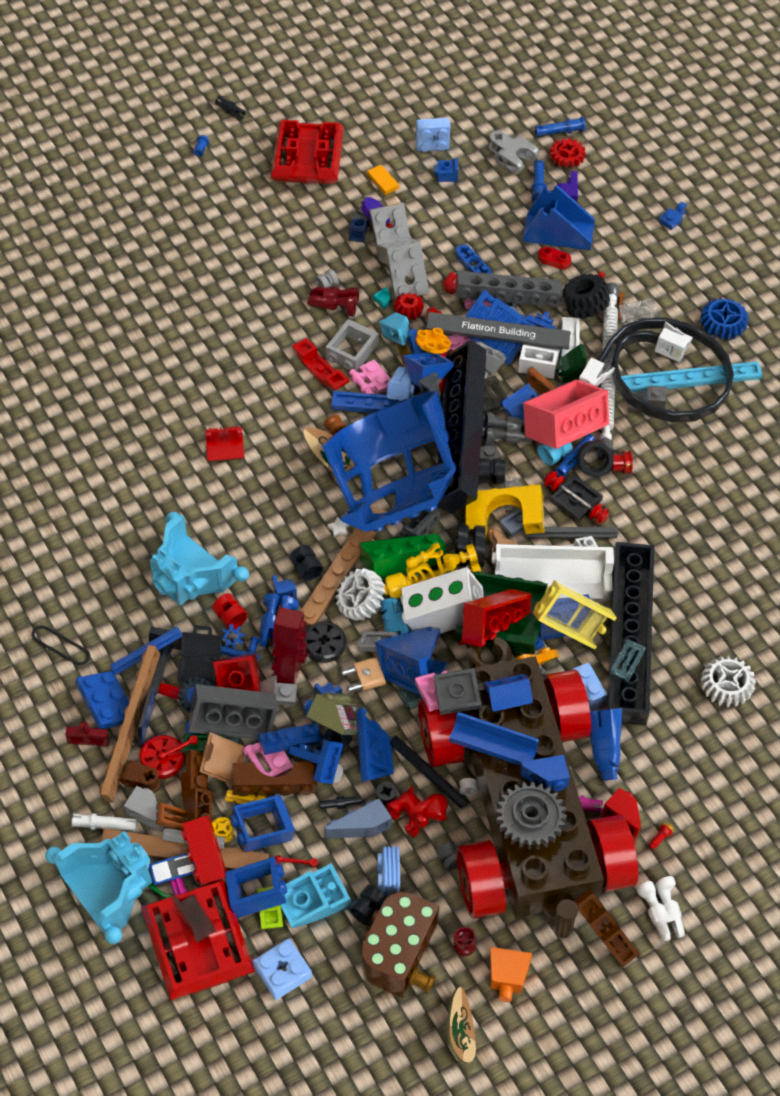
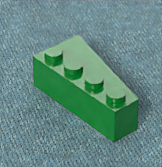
[359,534,446,579]

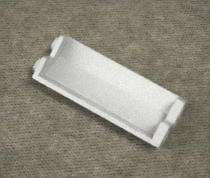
[492,544,614,601]

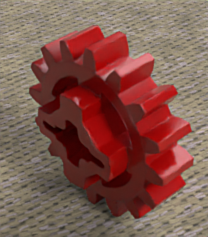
[550,137,586,169]

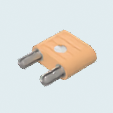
[341,657,386,692]

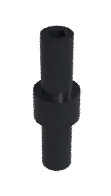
[319,796,362,809]

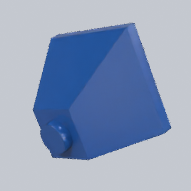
[403,352,454,388]

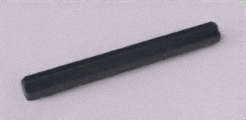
[390,736,468,809]

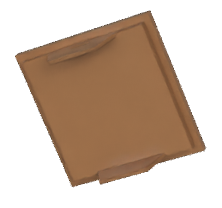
[199,732,244,784]

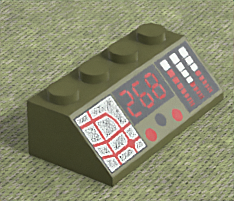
[306,692,359,735]

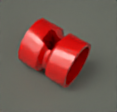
[212,593,248,630]

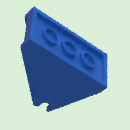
[523,185,595,250]
[375,627,447,696]

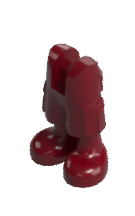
[307,287,360,317]

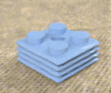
[415,118,450,152]
[377,846,400,897]
[253,939,312,1000]

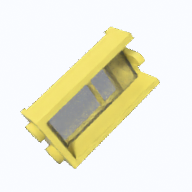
[533,580,617,649]

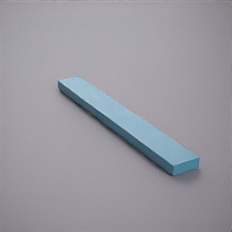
[621,361,763,393]

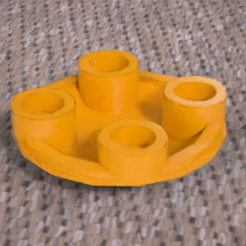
[416,328,451,354]

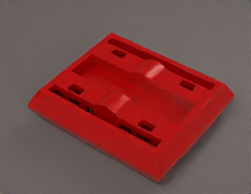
[271,120,344,184]
[141,879,255,1001]

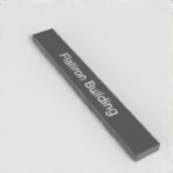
[426,312,571,350]

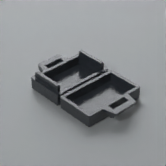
[178,625,223,685]

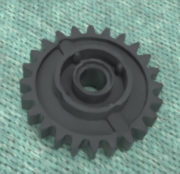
[495,782,567,850]

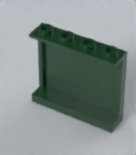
[455,571,548,654]

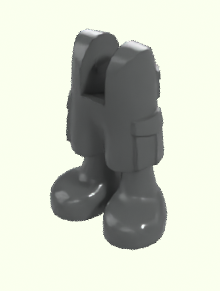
[483,412,535,445]

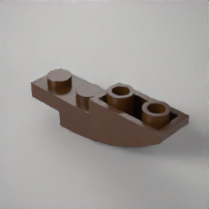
[181,750,212,821]

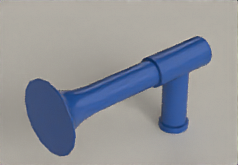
[221,637,261,664]

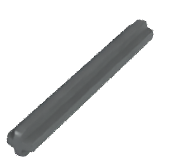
[523,527,618,538]

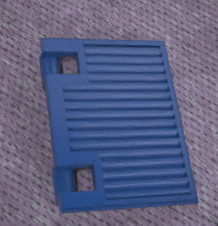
[465,290,536,365]

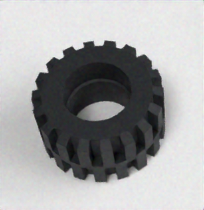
[562,274,610,319]

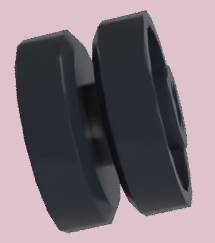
[455,524,486,567]

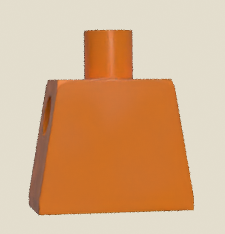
[489,947,532,1002]

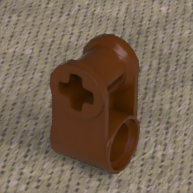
[119,760,161,793]

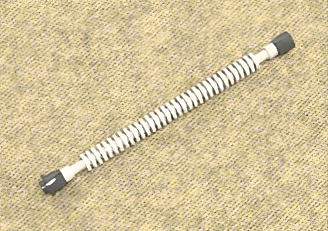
[596,282,619,459]

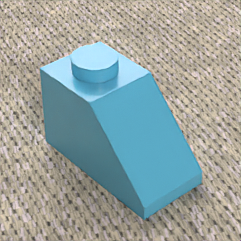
[379,312,410,346]

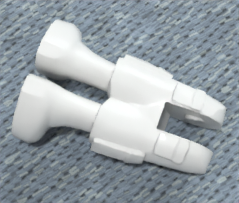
[636,876,685,942]

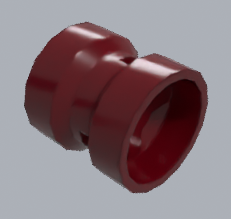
[454,927,476,956]

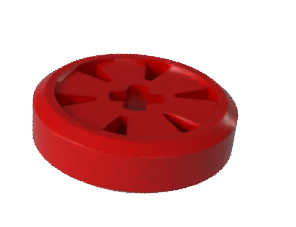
[139,735,185,779]

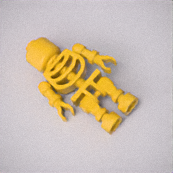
[383,543,481,599]

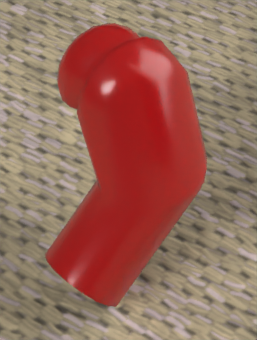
[442,272,456,295]

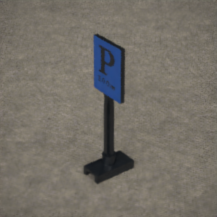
[138,626,182,747]

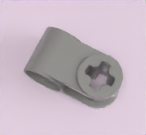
[476,342,506,374]

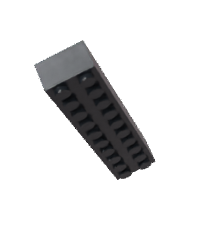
[436,340,487,514]
[607,542,655,725]

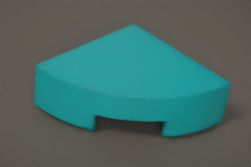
[373,287,390,309]

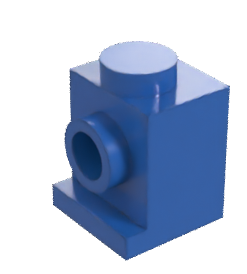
[434,158,458,182]

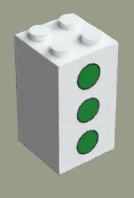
[400,567,484,634]

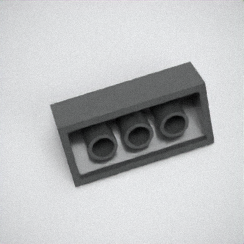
[189,684,278,740]

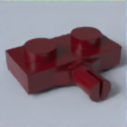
[65,722,109,747]

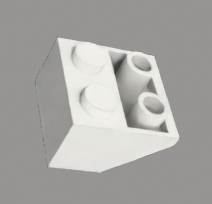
[518,344,560,379]

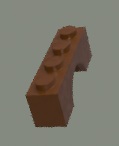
[231,762,317,797]

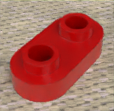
[538,247,571,270]

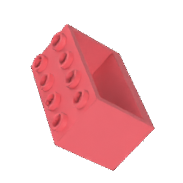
[523,379,609,449]

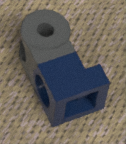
[349,211,369,243]

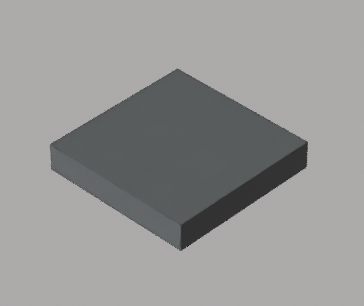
[433,668,482,715]

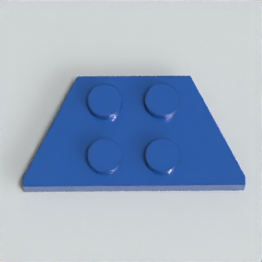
[356,708,394,782]

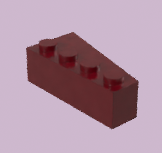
[271,607,308,684]

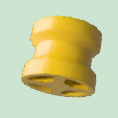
[212,817,233,843]

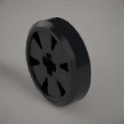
[305,622,346,663]

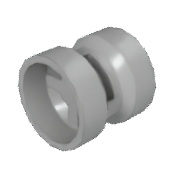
[315,269,339,288]

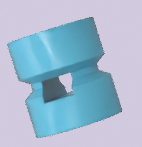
[537,442,572,466]

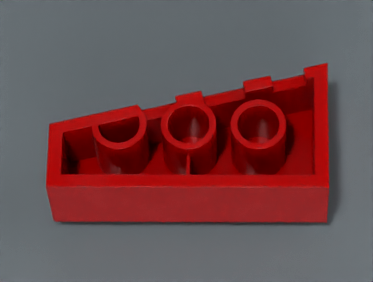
[462,589,531,647]

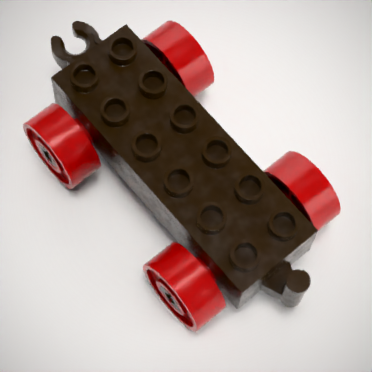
[418,637,638,938]

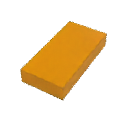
[367,165,399,195]

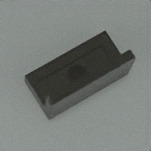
[172,895,216,942]

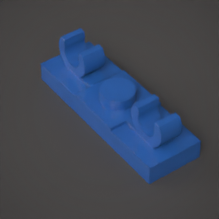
[258,723,321,755]

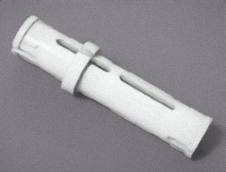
[72,813,137,832]

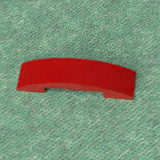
[292,338,350,391]

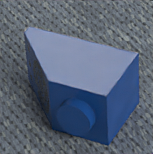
[520,755,570,791]

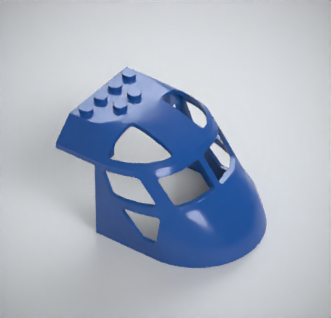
[322,390,456,532]

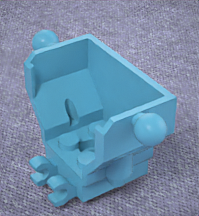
[150,512,249,606]
[45,831,152,944]

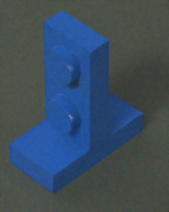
[288,740,343,784]

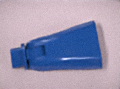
[589,708,622,781]

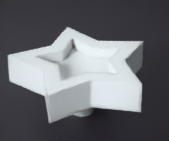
[328,517,349,537]

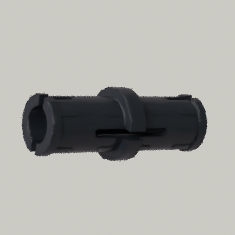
[215,95,246,120]

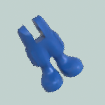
[260,593,299,648]

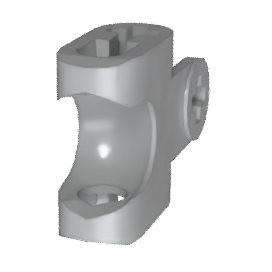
[489,131,539,175]

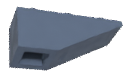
[324,798,392,839]

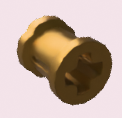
[408,967,436,994]

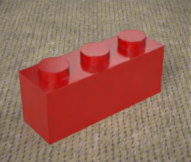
[181,815,227,885]

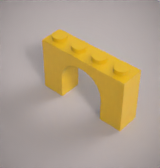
[466,484,545,539]

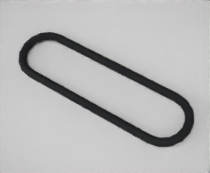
[32,625,91,665]

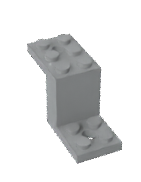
[369,202,429,300]

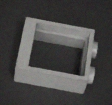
[326,319,379,372]

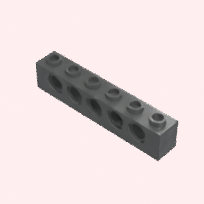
[455,271,563,307]

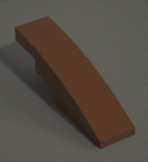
[573,889,639,967]

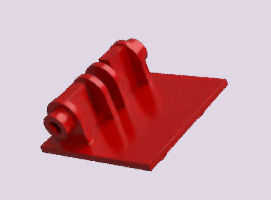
[205,426,245,461]

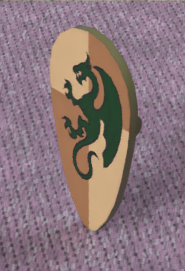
[303,428,355,474]
[443,987,476,1063]

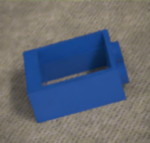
[229,795,295,852]
[225,857,288,918]

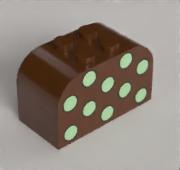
[362,892,439,998]

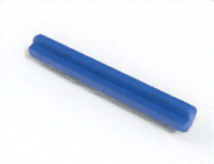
[111,627,182,675]

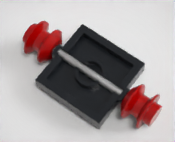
[544,471,609,524]

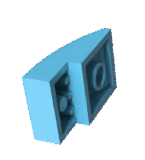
[280,863,352,928]

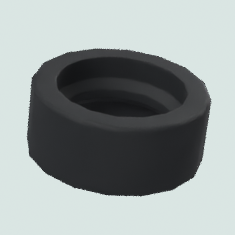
[576,440,614,477]

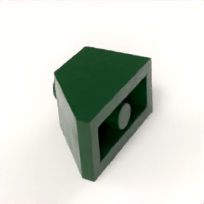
[557,344,587,383]

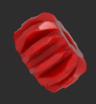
[394,292,424,321]

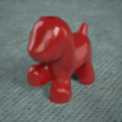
[386,786,448,838]

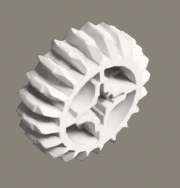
[335,568,386,621]
[701,655,756,708]

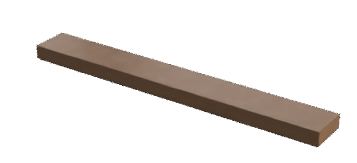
[100,828,269,871]

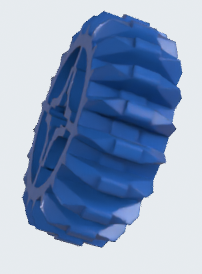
[700,297,749,341]

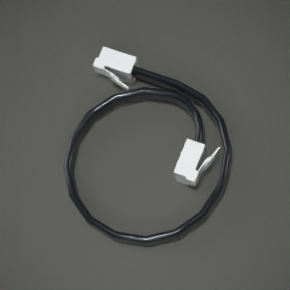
[579,317,734,422]

